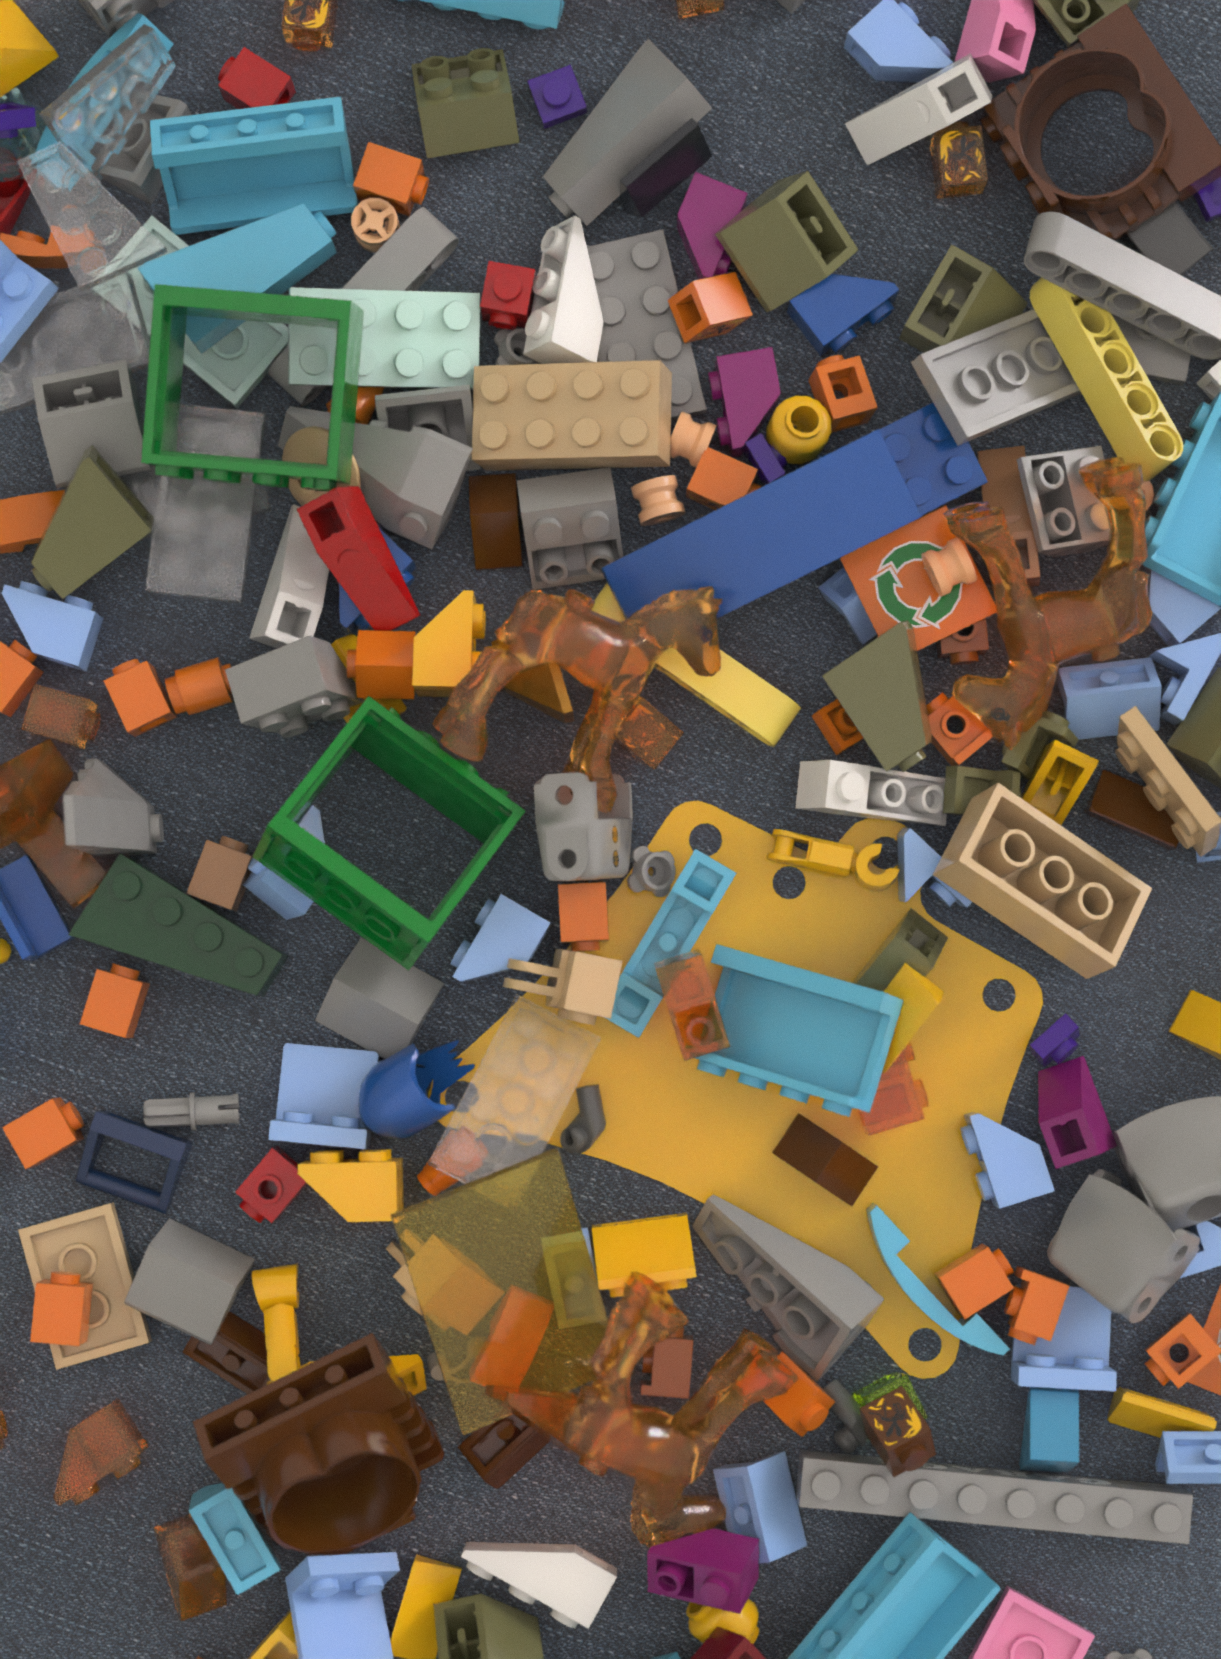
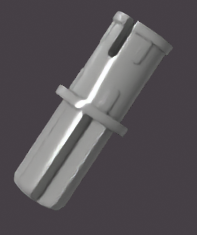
[143,1092,240,1130]

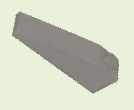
[278,406,473,549]
[63,758,164,857]
[692,1194,884,1381]

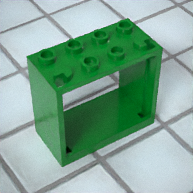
[141,284,364,492]
[252,696,526,971]

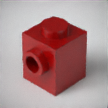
[218,47,296,109]
[480,261,536,330]
[235,1146,308,1223]

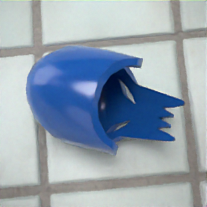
[358,1040,475,1139]

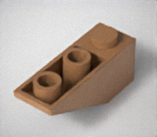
[977,446,1040,591]

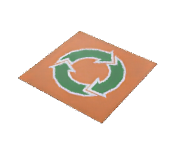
[840,505,999,651]

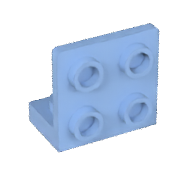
[0,240,59,363]
[268,1043,379,1149]
[1011,1283,1117,1391]
[285,1552,400,1659]

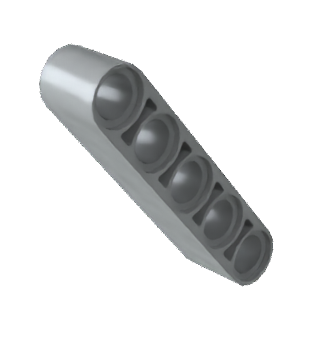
[268,207,459,406]
[1024,212,1221,360]

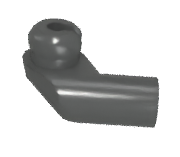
[560,1084,606,1153]
[823,1379,868,1454]

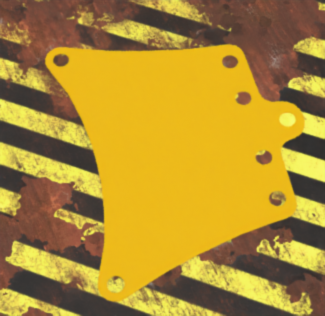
[428,801,1043,1379]

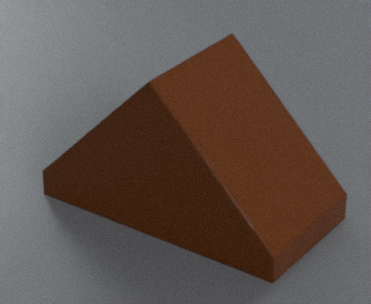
[469,473,523,571]
[772,1113,878,1206]

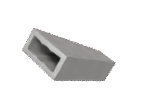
[543,39,712,226]

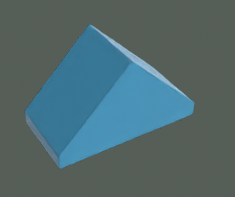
[1019,1387,1079,1473]

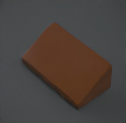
[1084,769,1179,850]
[182,1311,271,1394]
[458,1382,567,1489]

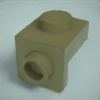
[1001,711,1079,781]
[943,765,1021,816]

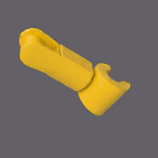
[767,829,900,892]
[251,1263,301,1382]

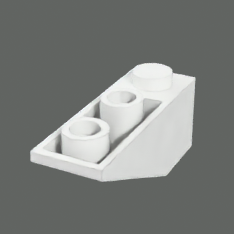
[845,53,992,165]
[523,216,604,364]
[249,504,329,648]
[795,760,947,826]
[461,1542,617,1629]

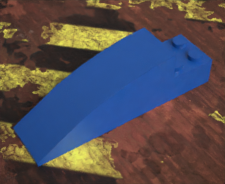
[600,403,988,654]

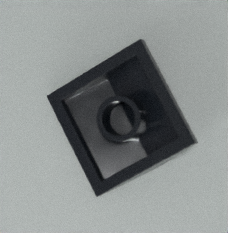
[620,118,712,218]

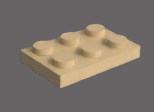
[1115,706,1221,857]
[18,1202,152,1370]

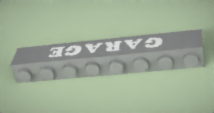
[796,1450,1193,1544]

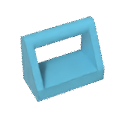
[188,1483,281,1595]

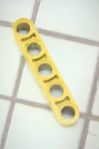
[1030,277,1183,481]
[584,583,801,747]

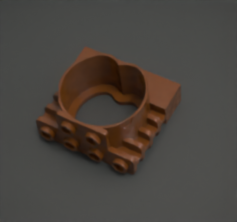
[979,4,1221,241]
[193,1333,444,1555]

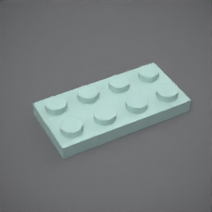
[91,216,288,409]
[288,287,480,389]

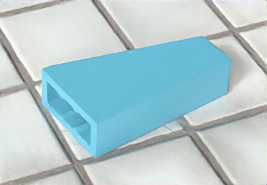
[138,203,337,354]

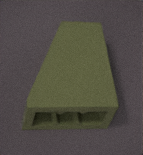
[31,445,154,599]
[822,620,933,772]
[852,908,948,992]

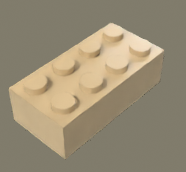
[472,360,672,471]
[933,783,1152,979]

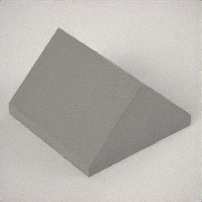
[87,90,192,205]
[375,385,481,471]
[315,937,445,1059]
[124,1218,255,1345]

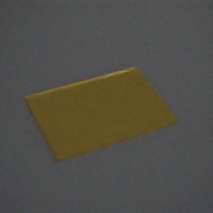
[390,1148,622,1436]

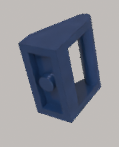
[76,1110,193,1215]

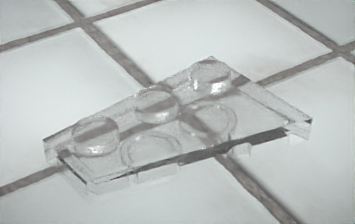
[39,24,176,191]
[17,141,168,293]

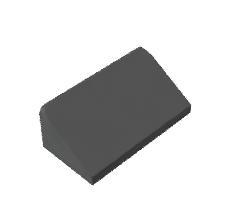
[1126,201,1213,276]

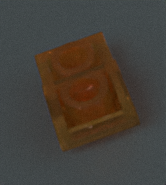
[8,801,107,909]

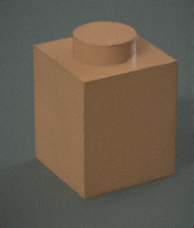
[186,835,253,912]

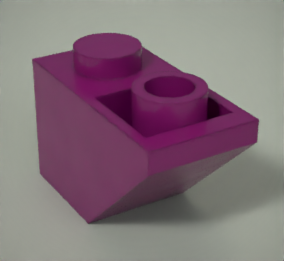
[676,172,748,280]
[708,347,781,458]
[1038,1055,1117,1169]
[647,1528,759,1614]

